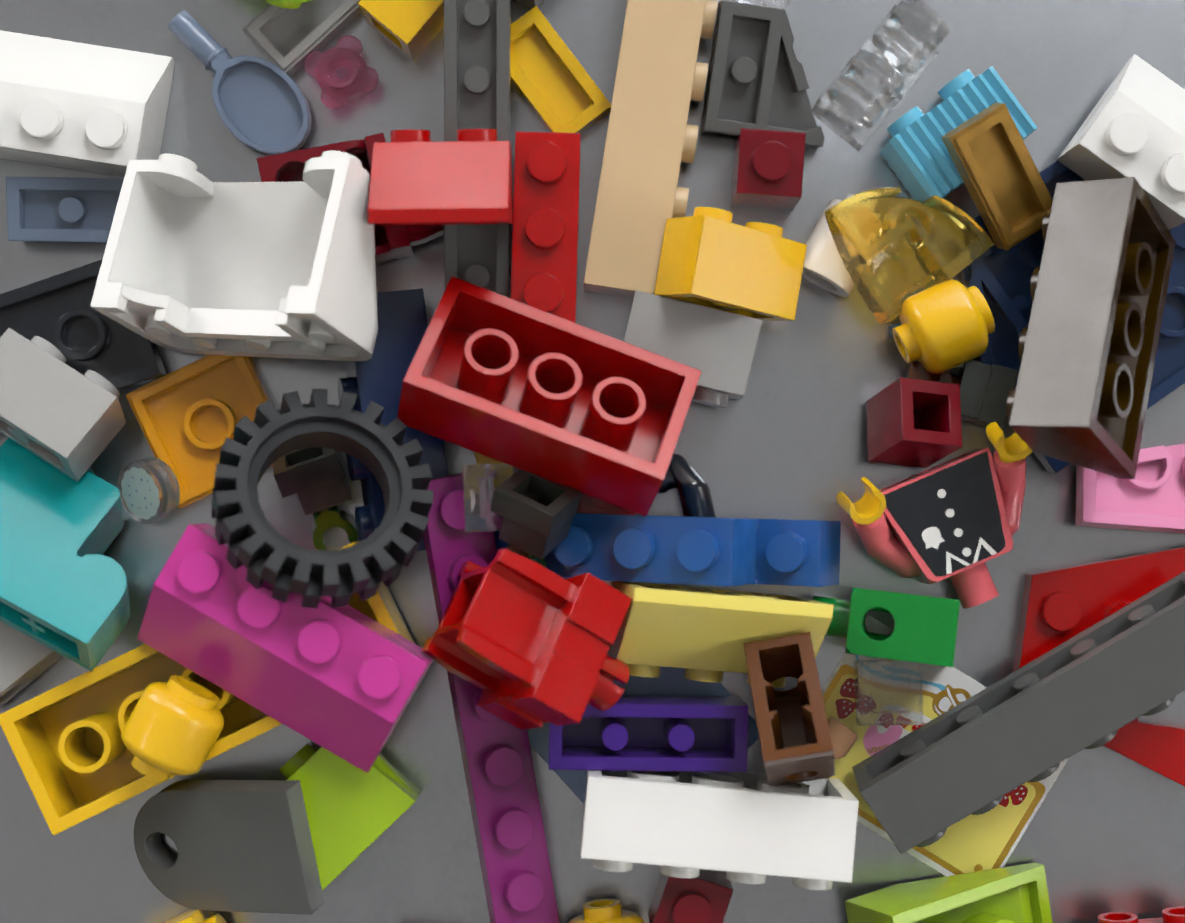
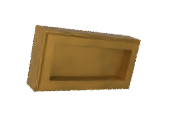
[941,103,1053,250]

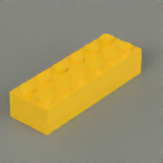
[0,541,414,836]

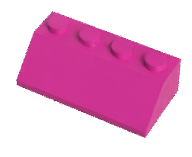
[137,523,434,773]

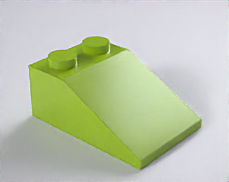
[845,862,1053,923]

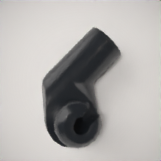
[658,453,716,517]

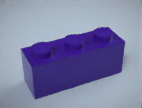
[548,695,748,772]

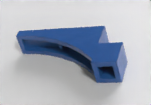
[490,511,841,587]

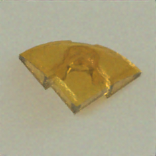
[824,187,994,325]

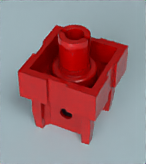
[422,548,632,730]

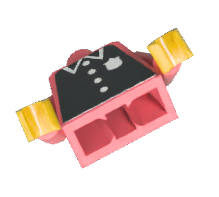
[836,421,1033,609]

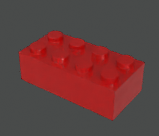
[397,276,702,517]

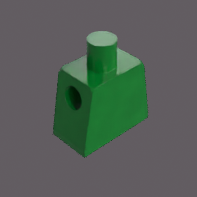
[813,587,960,667]

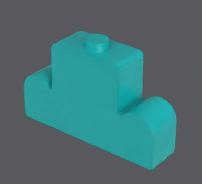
[0,437,130,671]

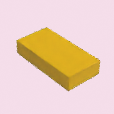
[510,6,611,134]

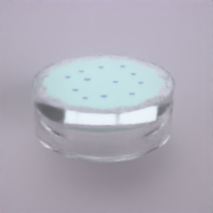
[118,457,180,524]

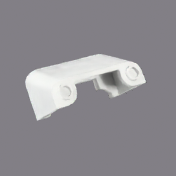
[90,151,378,361]

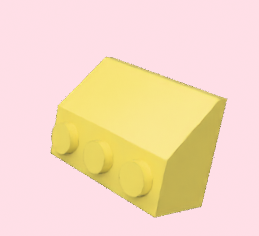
[607,581,834,688]

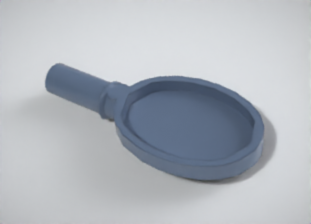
[168,10,312,155]

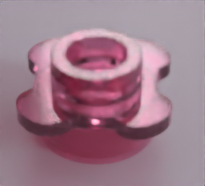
[304,35,379,110]

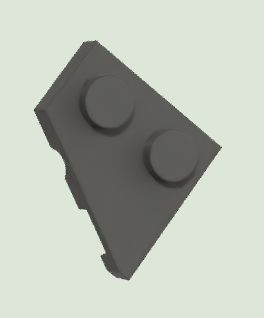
[700,0,824,148]

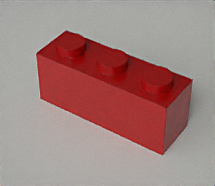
[511,131,581,323]

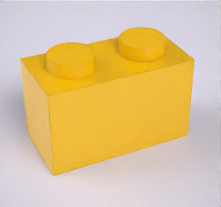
[654,207,807,321]

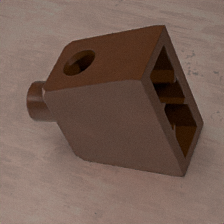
[743,632,835,786]

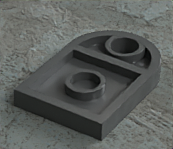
[133,780,324,915]

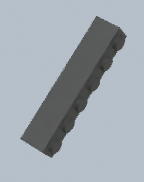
[852,571,1185,854]

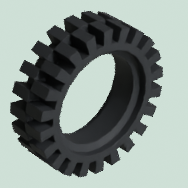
[211,389,433,609]

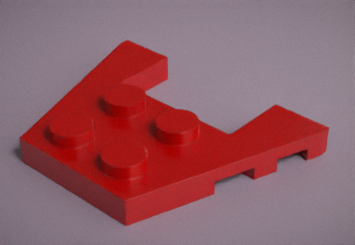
[1012,546,1185,786]

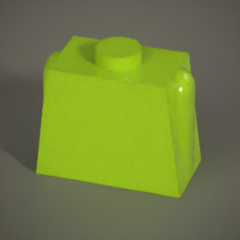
[279,743,422,890]

